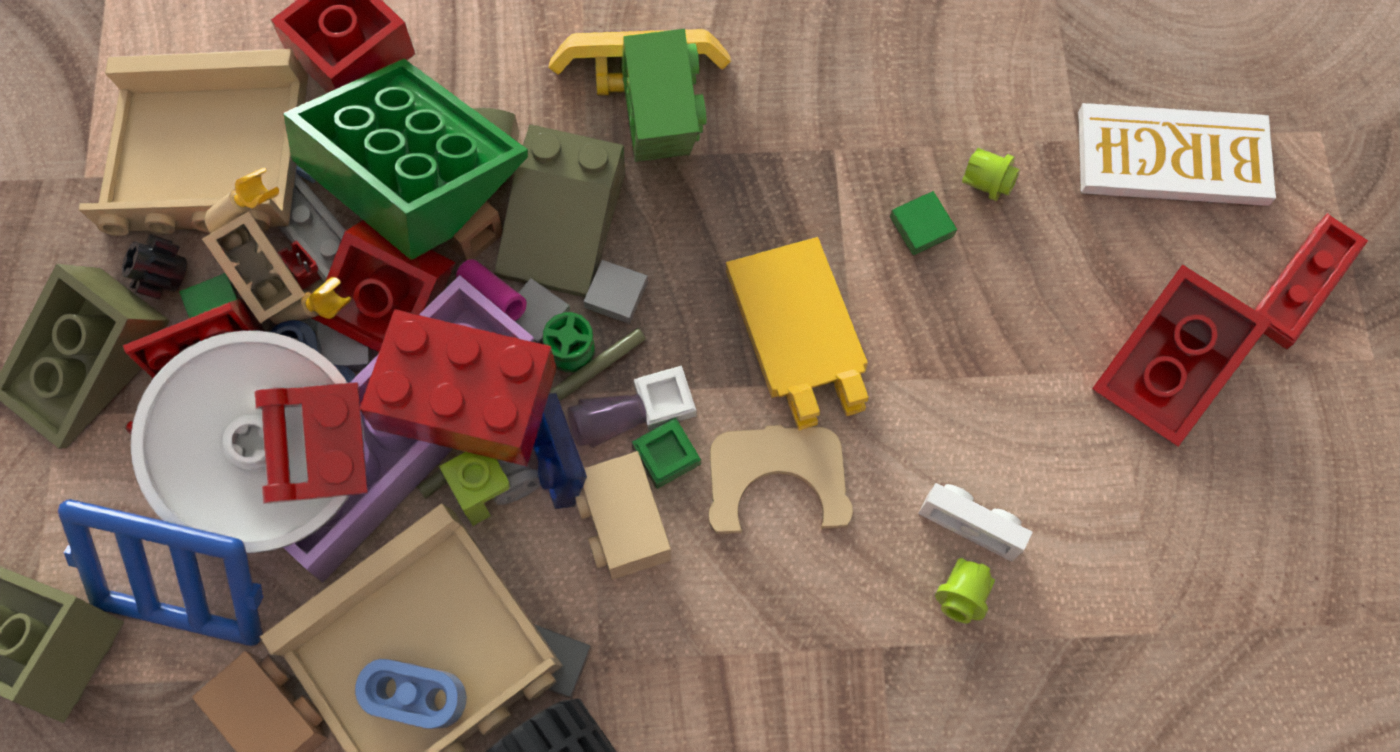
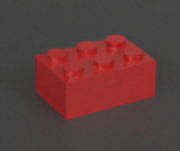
[359,309,556,467]

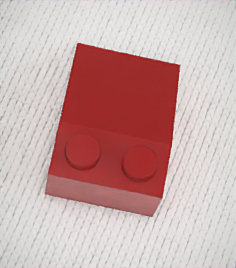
[1092,264,1272,447]

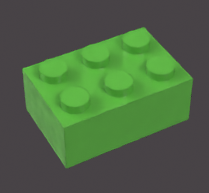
[622,28,707,162]

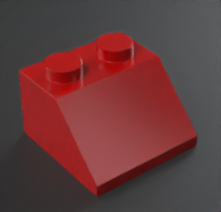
[311,220,456,352]

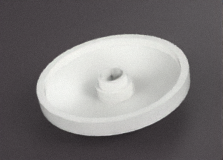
[131,331,365,553]

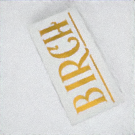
[1078,103,1276,206]

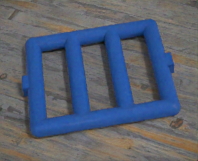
[58,499,264,646]

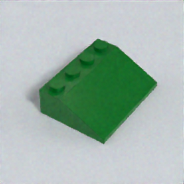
[283,58,528,260]

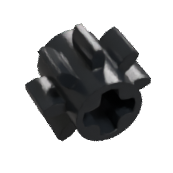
[122,234,187,300]

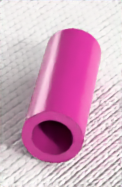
[456,259,527,321]

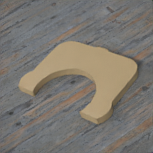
[708,425,853,534]

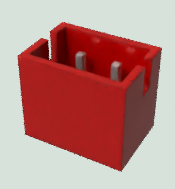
[277,240,321,290]

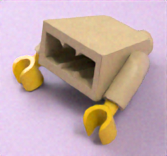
[202,168,352,325]

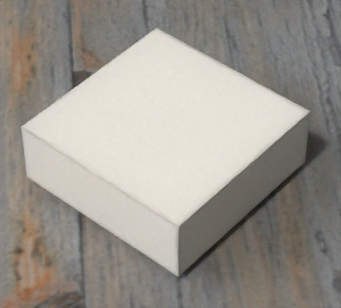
[634,366,697,430]

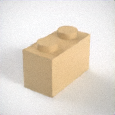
[573,451,671,580]

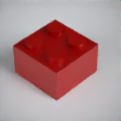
[271,0,415,93]

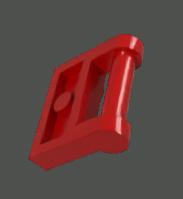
[254,382,368,504]

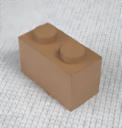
[192,650,328,752]

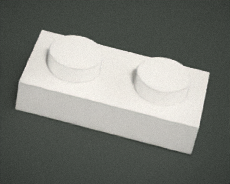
[918,483,1032,562]

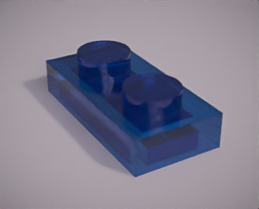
[533,393,587,509]

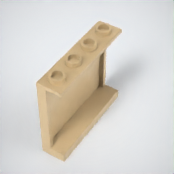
[79,49,309,236]
[260,503,563,752]

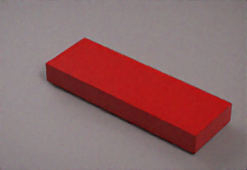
[1254,214,1368,350]

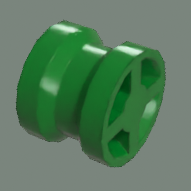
[543,312,595,373]

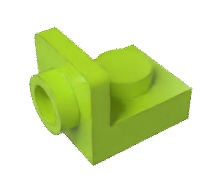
[439,452,510,526]

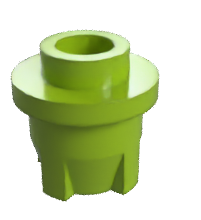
[962,148,1020,201]
[935,558,995,624]

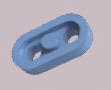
[355,659,466,729]

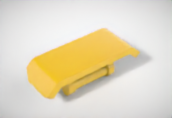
[548,29,731,95]

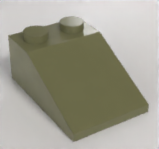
[494,124,626,297]
[0,264,170,449]
[0,567,124,723]

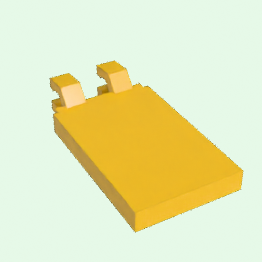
[726,237,869,431]

